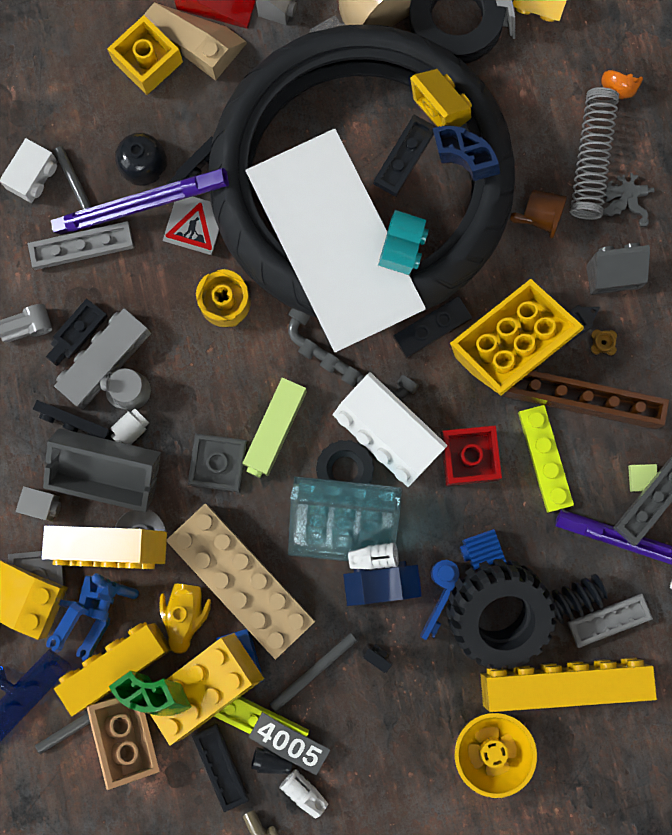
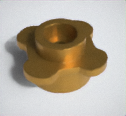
[591,329,617,356]

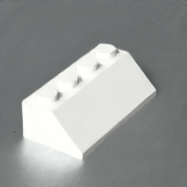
[333,372,448,487]

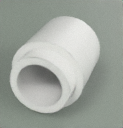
[110,408,149,445]

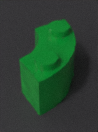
[109,671,191,716]

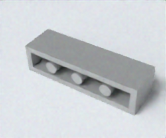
[54,309,151,410]

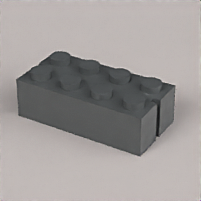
[43,428,161,512]

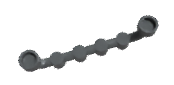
[288,308,419,400]

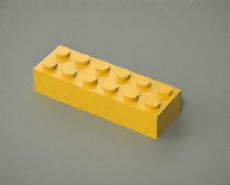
[480,658,657,712]

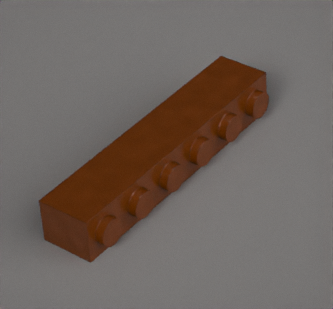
[503,371,669,429]

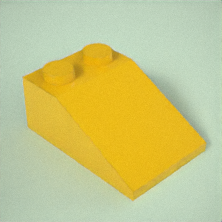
[0,560,68,640]

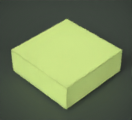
[628,464,657,492]

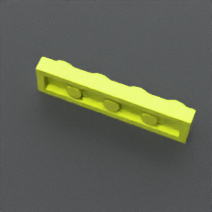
[518,405,574,513]
[214,697,309,737]

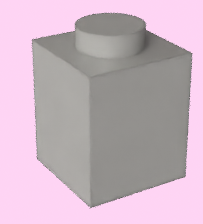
[16,486,61,521]

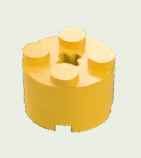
[196,269,251,327]

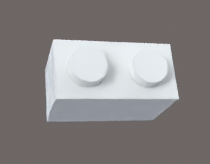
[0,138,58,203]

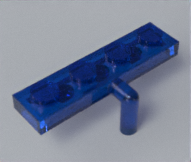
[0,649,71,741]

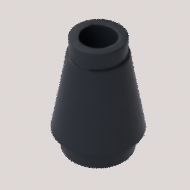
[251,747,293,775]

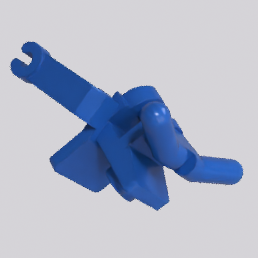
[46,573,139,661]

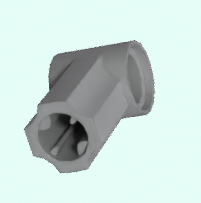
[0,304,53,343]

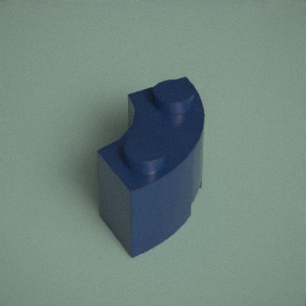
[432,126,500,181]
[343,561,422,606]

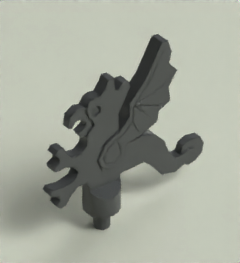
[603,173,654,227]

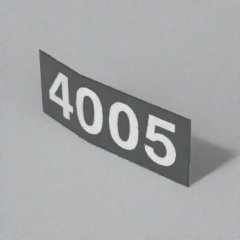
[249,712,330,775]

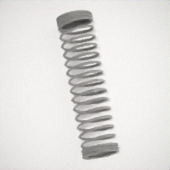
[569,87,619,219]

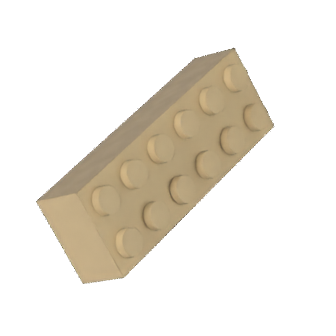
[167,504,316,660]

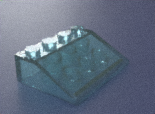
[288,477,402,561]

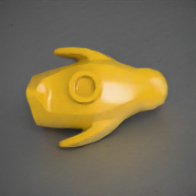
[160,584,211,654]

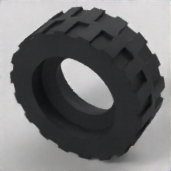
[316,440,374,499]

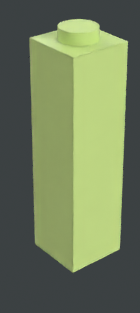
[243,378,307,478]

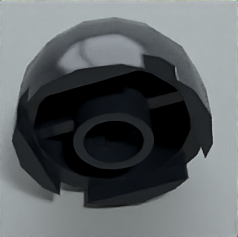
[115,133,167,185]

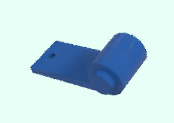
[420,560,459,640]

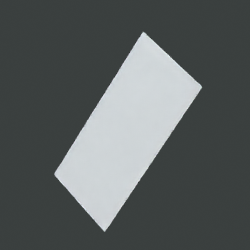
[246,129,426,352]

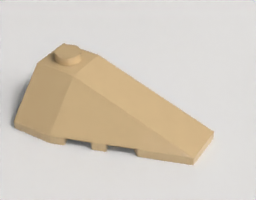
[144,2,247,81]

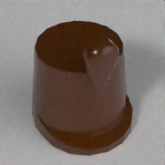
[510,189,568,239]

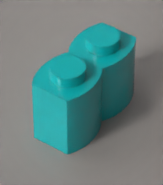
[378,210,429,275]

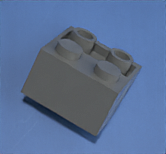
[586,243,650,295]

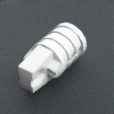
[348,542,399,570]
[279,769,328,819]

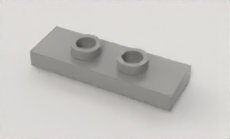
[567,594,653,648]

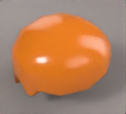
[601,70,643,99]

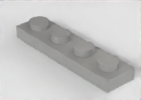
[28,221,134,270]

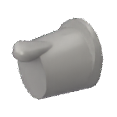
[100,368,151,411]

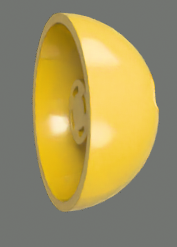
[455,713,537,798]

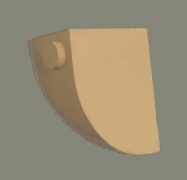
[338,0,411,27]

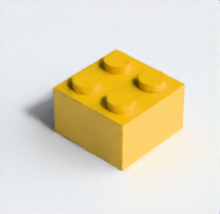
[107,15,183,95]

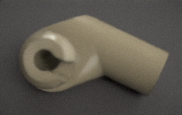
[243,810,279,835]

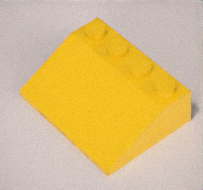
[450,279,584,395]

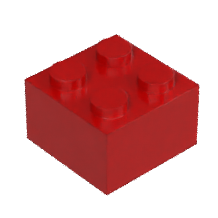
[440,425,502,486]

